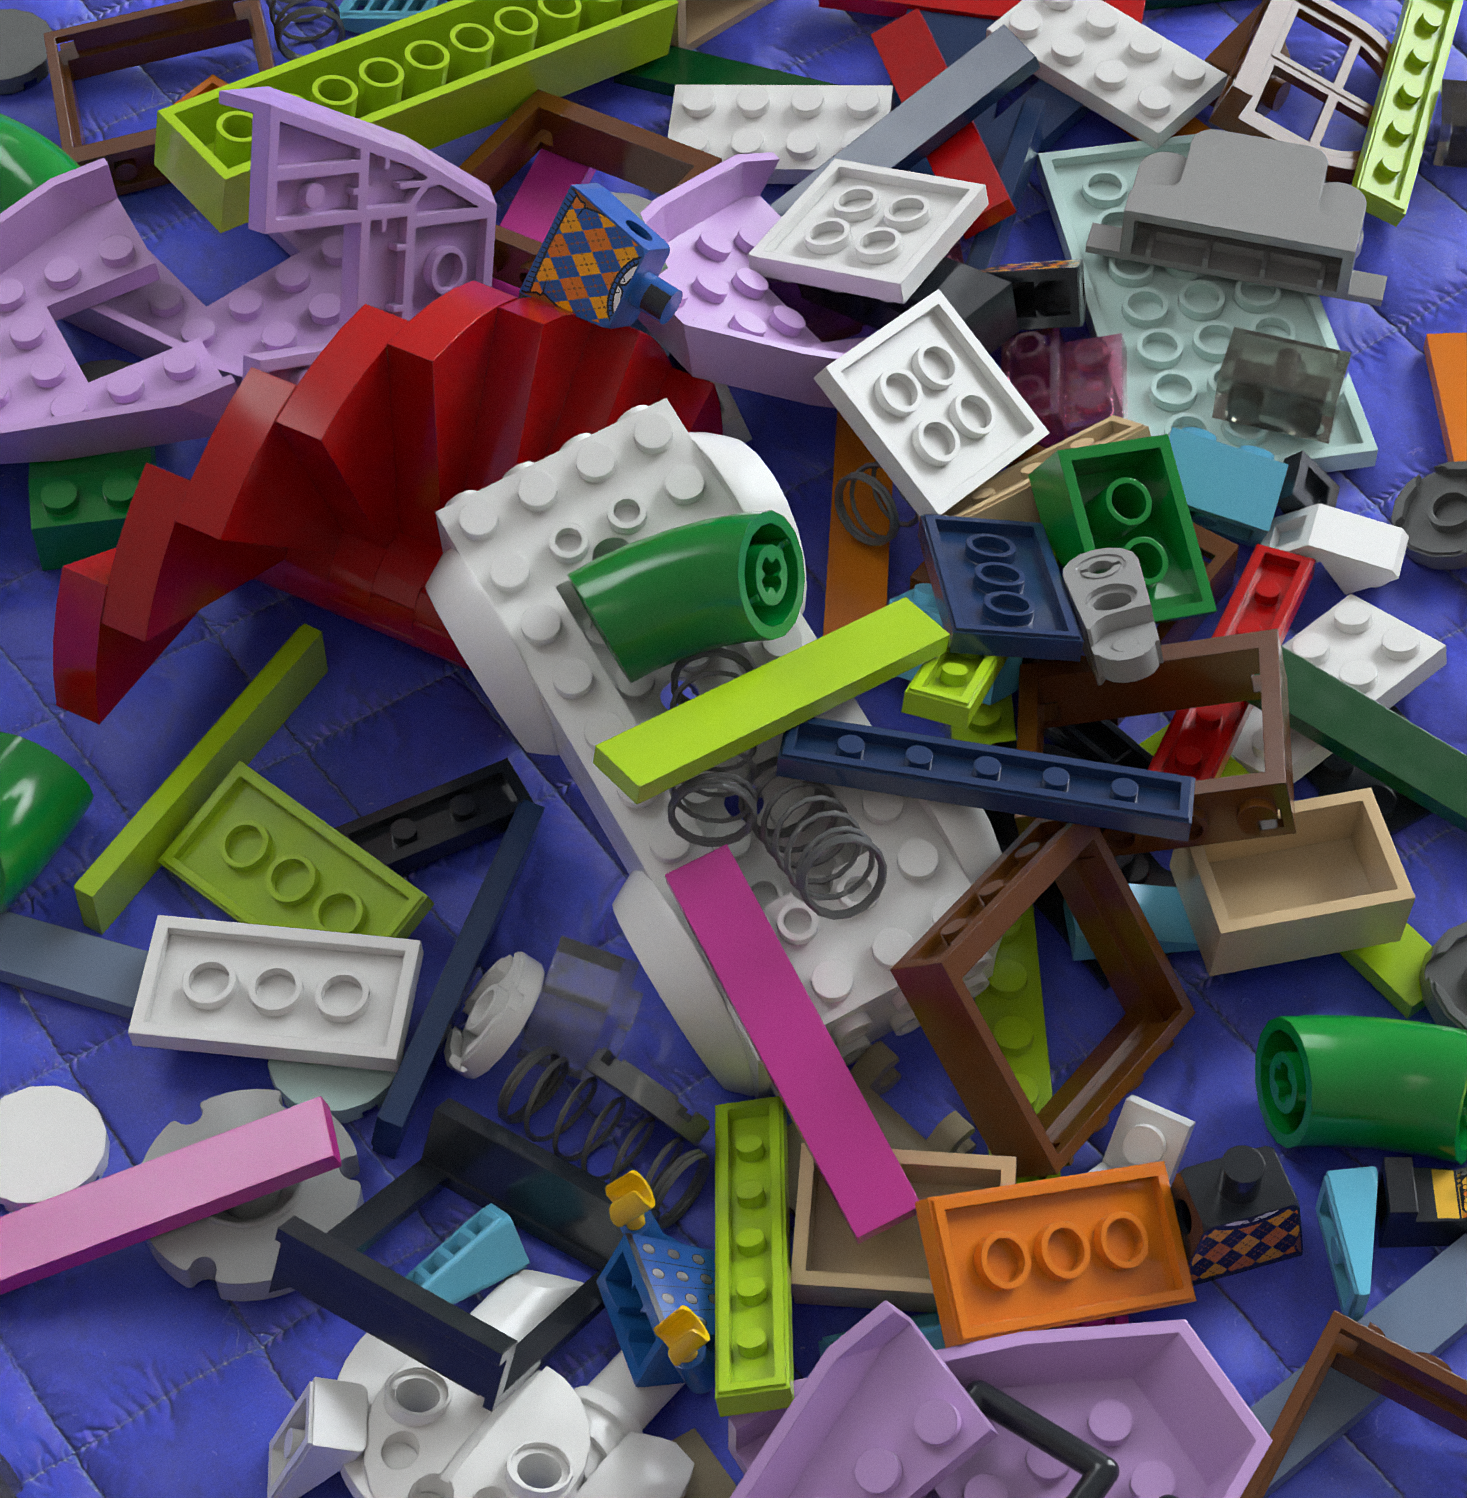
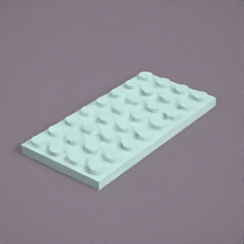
[1037,130,1378,473]

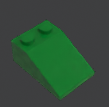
[1028,434,1217,624]
[28,446,157,571]

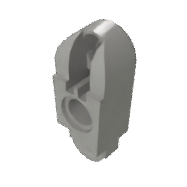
[1063,548,1164,686]

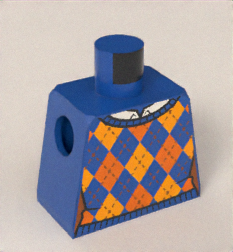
[519,183,683,329]

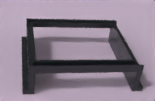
[269,1098,661,1412]

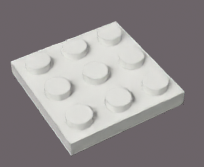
[747,159,989,304]
[813,289,1049,516]

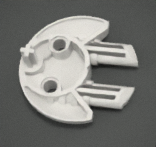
[337,1269,695,1498]

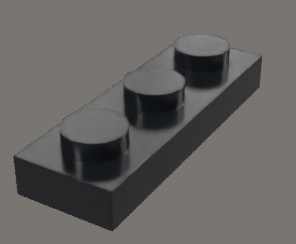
[334,758,534,875]

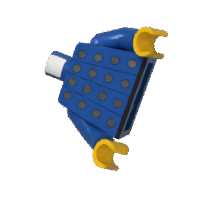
[596,1170,715,1394]

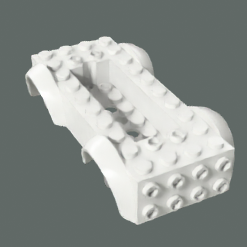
[425,398,1002,1099]

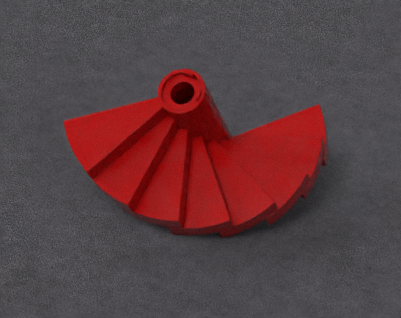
[53,280,723,725]

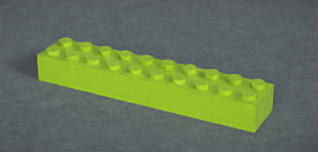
[154,0,679,233]

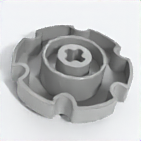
[142,1089,364,1301]

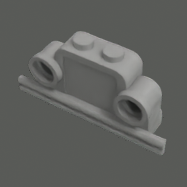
[1085,129,1388,306]

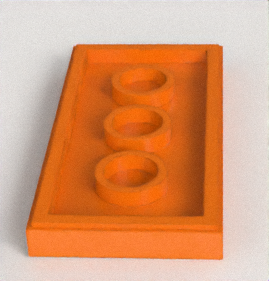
[914,1161,1197,1348]

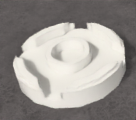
[444,952,545,1079]
[0,1086,110,1212]

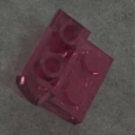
[1001,328,1128,449]

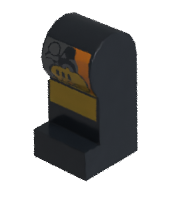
[1376,1157,1467,1248]

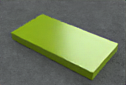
[157,760,435,939]

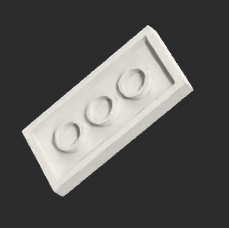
[986,0,1227,149]
[667,85,895,184]
[1231,594,1447,784]
[128,915,424,1072]

